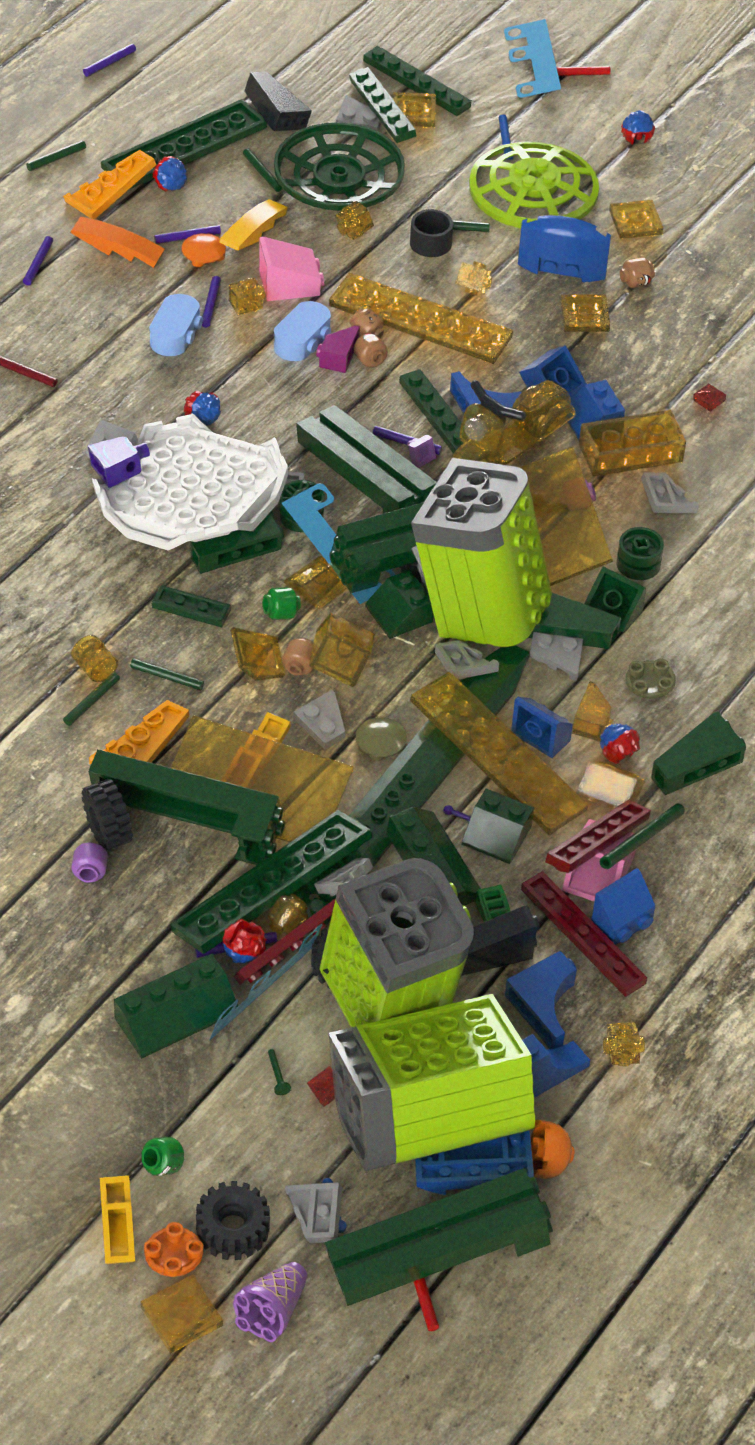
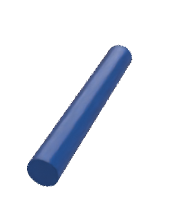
[498,115,513,160]

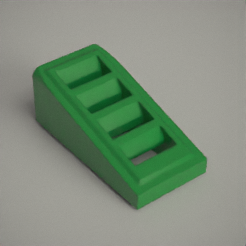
[475,885,511,922]

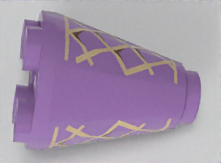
[233,1262,307,1342]

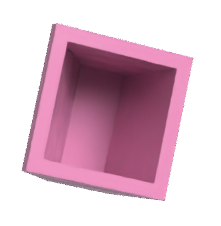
[259,237,324,301]
[562,819,636,901]

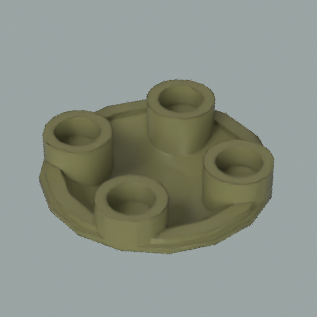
[626,658,676,699]
[356,717,407,761]

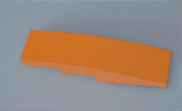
[70,216,165,268]

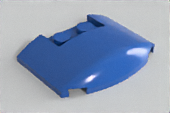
[518,215,611,282]
[415,1130,534,1195]

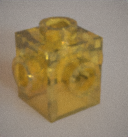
[335,201,374,240]
[455,261,493,296]
[229,278,266,315]
[603,1022,645,1067]

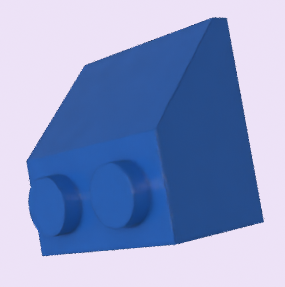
[519,345,587,406]
[561,380,625,441]
[511,696,573,758]
[591,868,656,945]

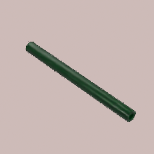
[600,803,685,869]

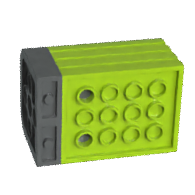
[411,458,552,647]
[320,858,474,1027]
[328,994,535,1171]

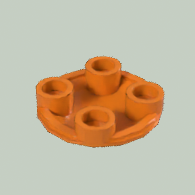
[181,233,226,267]
[144,1222,204,1277]

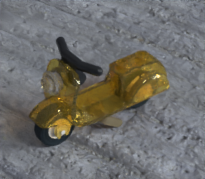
[450,380,576,465]

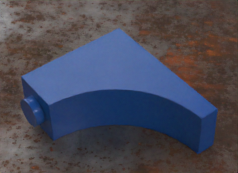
[450,371,531,436]
[505,951,577,1049]
[522,1034,590,1098]

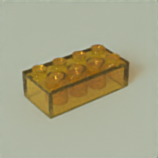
[579,410,686,477]

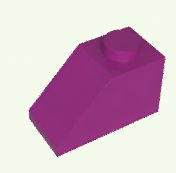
[316,326,360,373]

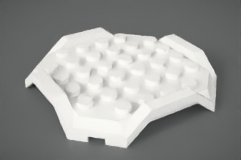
[92,414,288,551]

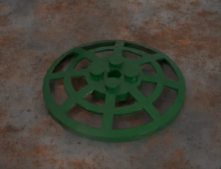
[274,122,405,211]

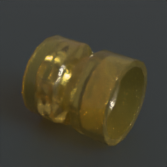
[71,635,118,683]

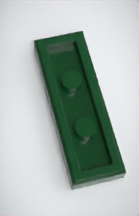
[152,585,231,628]

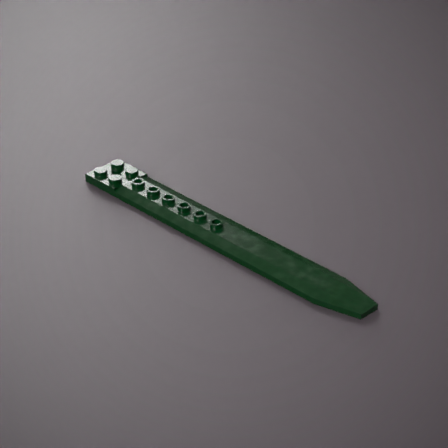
[276,645,530,925]

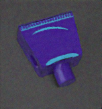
[88,437,150,488]

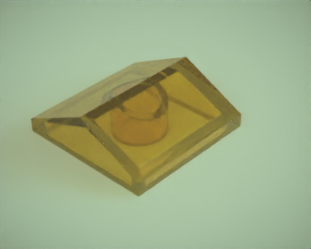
[284,556,348,610]
[230,627,285,681]

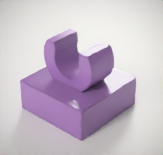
[407,435,436,468]

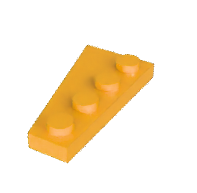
[63,150,156,220]
[89,700,189,764]

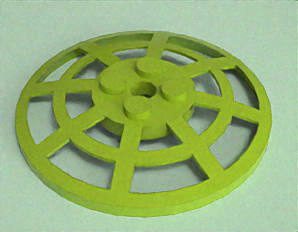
[469,142,599,228]

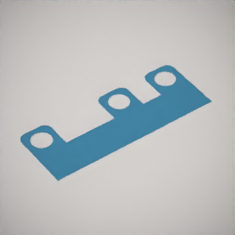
[504,19,561,98]
[282,483,395,604]
[209,924,322,1041]

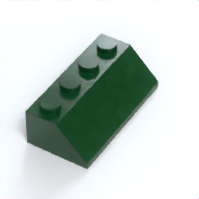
[386,807,481,906]
[114,954,238,1059]

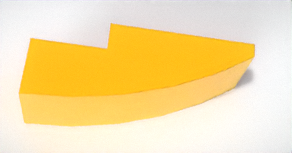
[100,1175,135,1264]

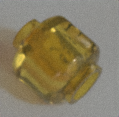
[267,894,308,935]

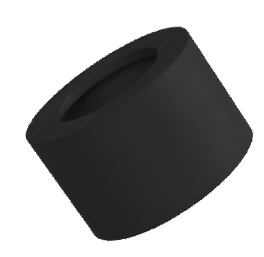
[410,209,453,257]

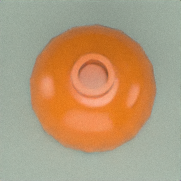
[530,1120,575,1179]

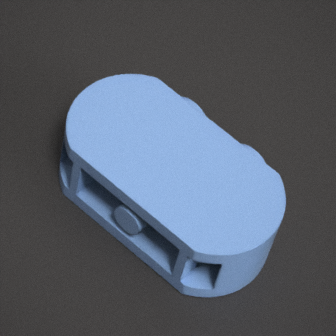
[149,294,203,356]
[274,301,331,361]

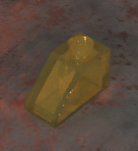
[572,681,614,742]

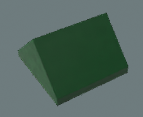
[584,566,646,633]

